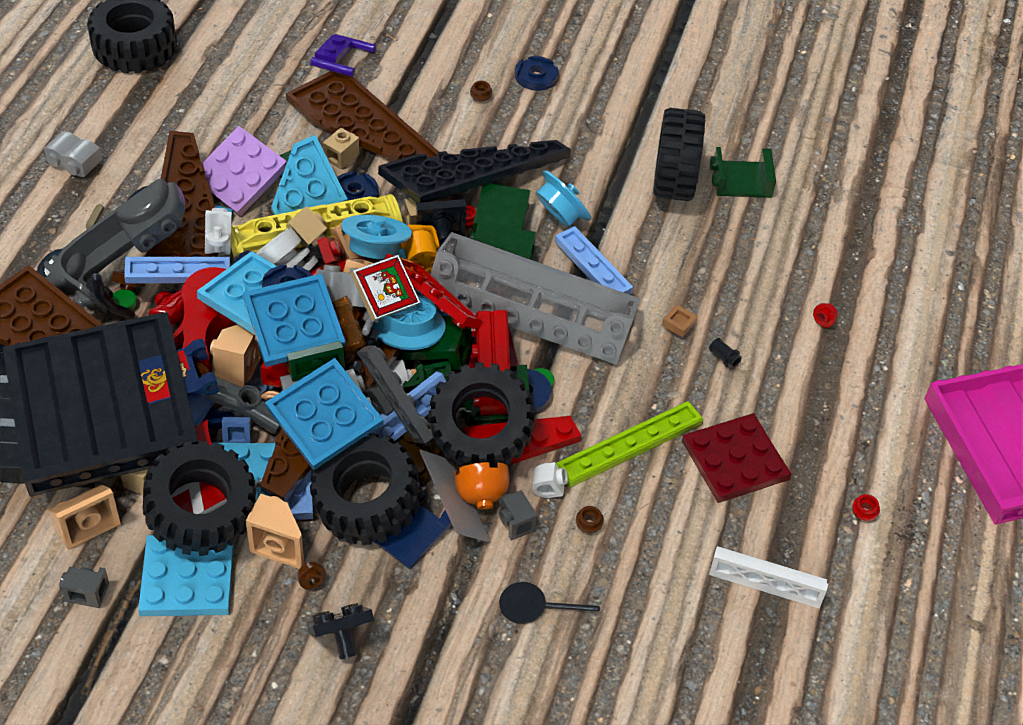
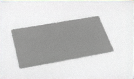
[419,450,491,543]

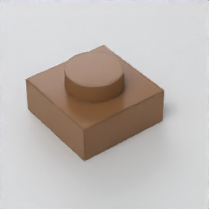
[662,304,698,337]

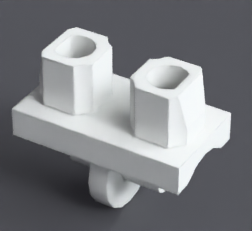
[205,208,232,255]

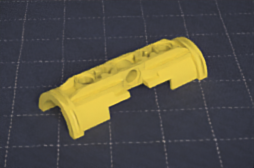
[231,194,403,259]

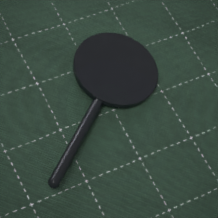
[499,582,600,624]

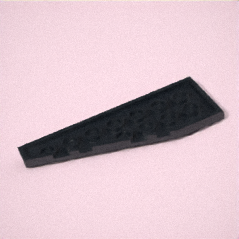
[378,140,571,203]

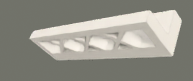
[709,546,828,609]

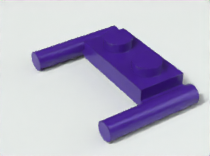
[310,34,376,77]

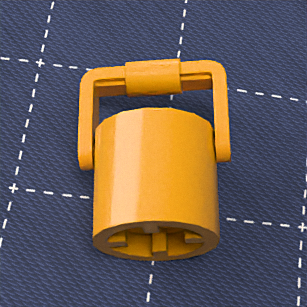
[399,225,439,272]

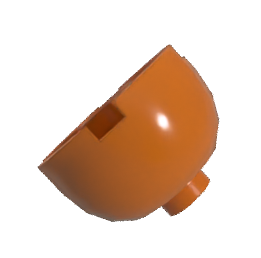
[454,462,510,510]

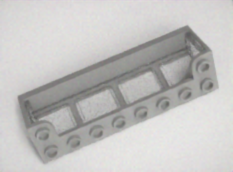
[431,232,640,365]

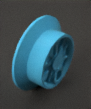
[535,170,591,227]
[341,215,412,259]
[372,292,446,350]

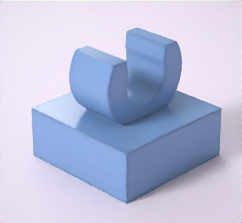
[222,417,252,443]

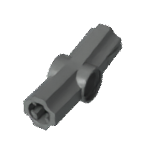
[204,376,280,434]

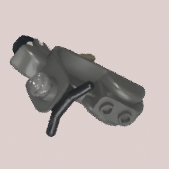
[37,179,186,319]

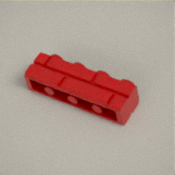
[471,310,510,416]

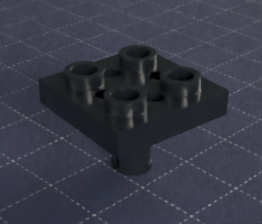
[416,199,466,248]
[306,603,374,659]

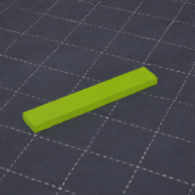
[556,401,703,488]

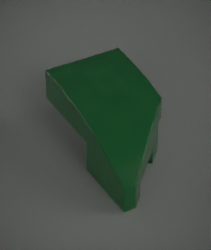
[403,360,453,392]

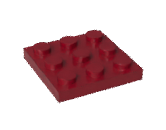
[682,413,791,503]

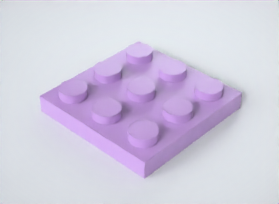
[202,126,287,217]

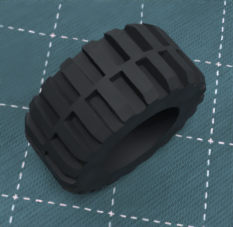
[87,0,177,73]
[653,107,706,201]
[429,362,534,468]
[310,433,422,545]
[142,440,256,556]

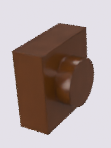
[111,270,145,290]

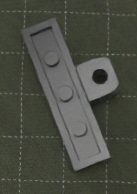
[357,345,433,443]

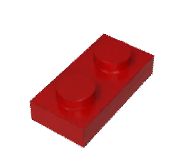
[317,237,344,264]

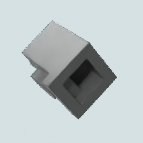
[499,490,537,541]
[59,567,110,608]

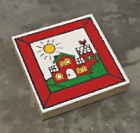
[350,255,420,322]

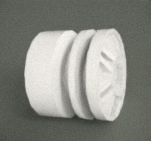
[256,227,318,272]

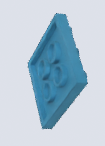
[243,274,346,367]
[265,358,384,470]

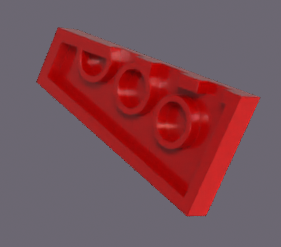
[384,253,482,329]
[462,416,582,468]

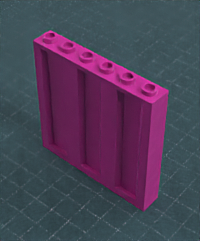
[924,364,1023,525]

